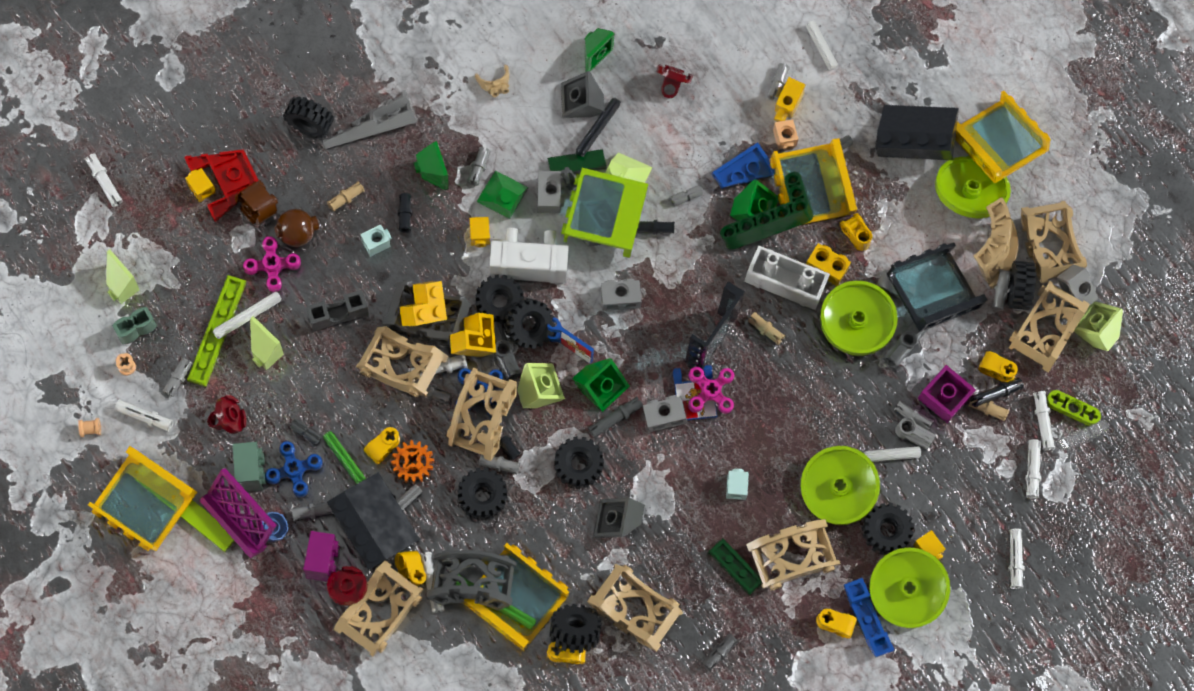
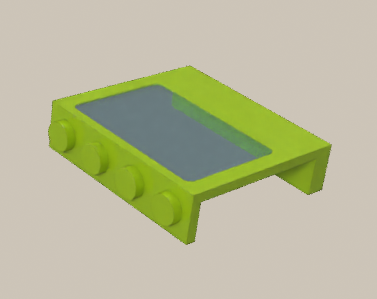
[561,168,648,258]

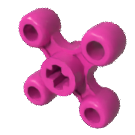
[243,236,301,292]
[688,367,734,414]

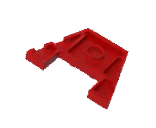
[184,149,258,222]

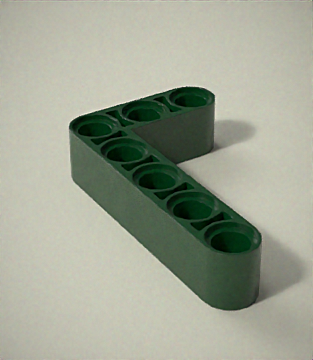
[720,171,814,250]

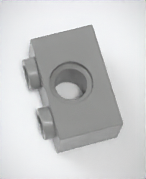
[537,171,565,213]
[1056,264,1098,309]
[600,279,642,311]
[643,395,688,432]

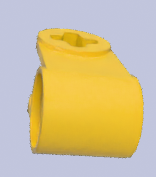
[840,213,872,251]
[978,351,1018,382]
[363,427,400,465]
[395,550,426,590]
[816,609,857,639]
[547,642,586,664]

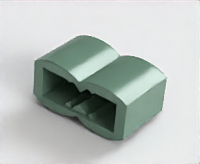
[112,307,157,344]

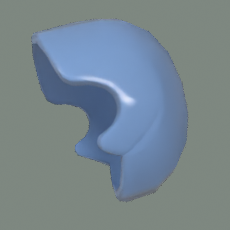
[262,512,288,542]

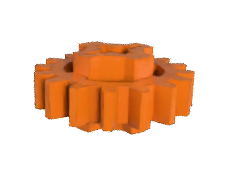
[391,440,434,484]

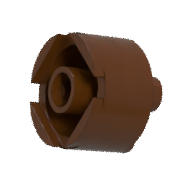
[235,180,278,226]

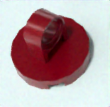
[656,64,693,98]
[207,395,247,434]
[327,566,368,606]

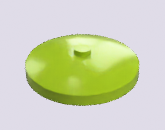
[935,156,1011,219]
[820,281,898,356]
[801,446,880,525]
[870,548,950,628]

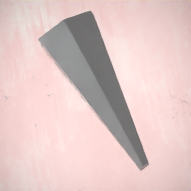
[323,90,417,149]

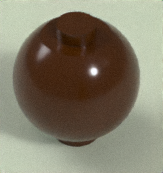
[275,209,319,247]

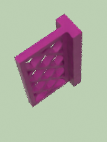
[200,468,277,559]

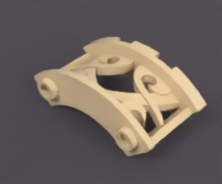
[973,197,1019,288]
[1021,201,1087,284]
[1009,281,1090,372]
[356,326,449,397]
[447,368,517,461]
[746,519,840,591]
[334,560,423,657]
[587,564,683,652]

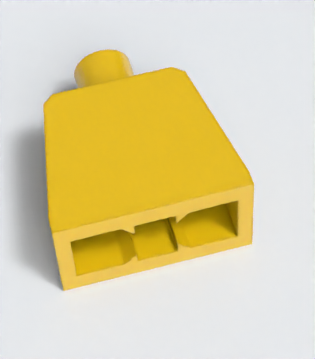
[774,77,806,122]

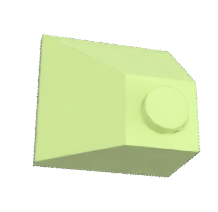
[603,152,652,193]
[106,249,139,304]
[1074,301,1123,351]
[250,316,284,370]
[517,363,565,408]

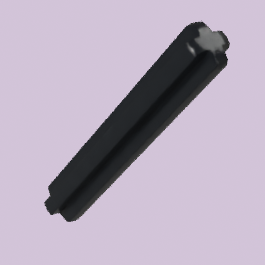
[576,97,621,157]

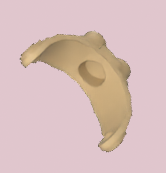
[475,64,509,97]

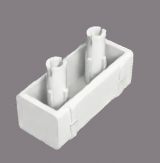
[490,228,569,284]
[744,245,830,310]

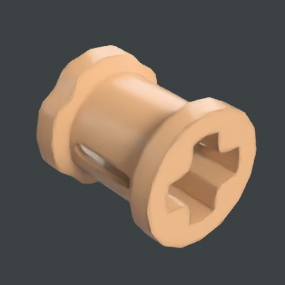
[116,353,136,376]
[78,418,101,437]

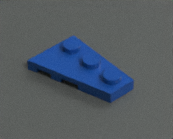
[712,142,776,189]

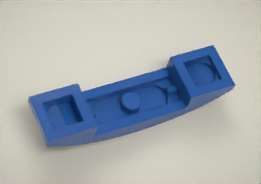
[844,578,894,658]

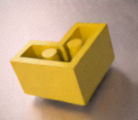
[399,281,447,326]
[450,313,496,357]

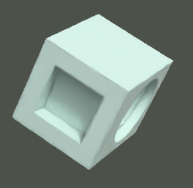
[360,224,392,257]
[726,469,749,500]

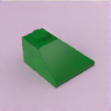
[584,28,615,72]
[413,141,449,190]
[477,170,528,219]
[730,180,779,221]
[572,358,630,412]

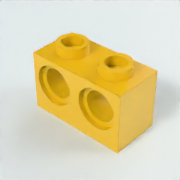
[806,243,851,286]

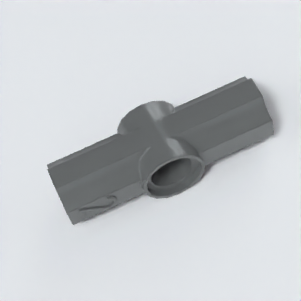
[494,322,521,381]
[883,322,928,368]

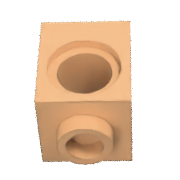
[773,119,798,151]

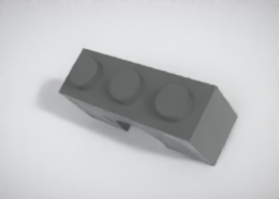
[306,290,369,332]

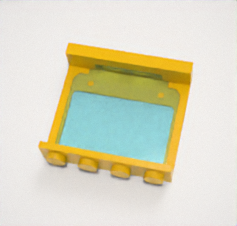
[955,91,1050,183]
[769,138,857,225]
[88,446,198,551]
[462,543,569,651]

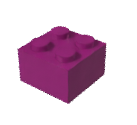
[918,365,976,424]
[303,531,340,582]

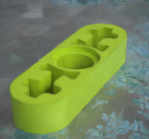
[1046,390,1101,426]

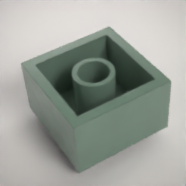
[233,442,266,492]

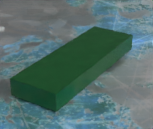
[547,149,606,176]
[708,539,762,596]

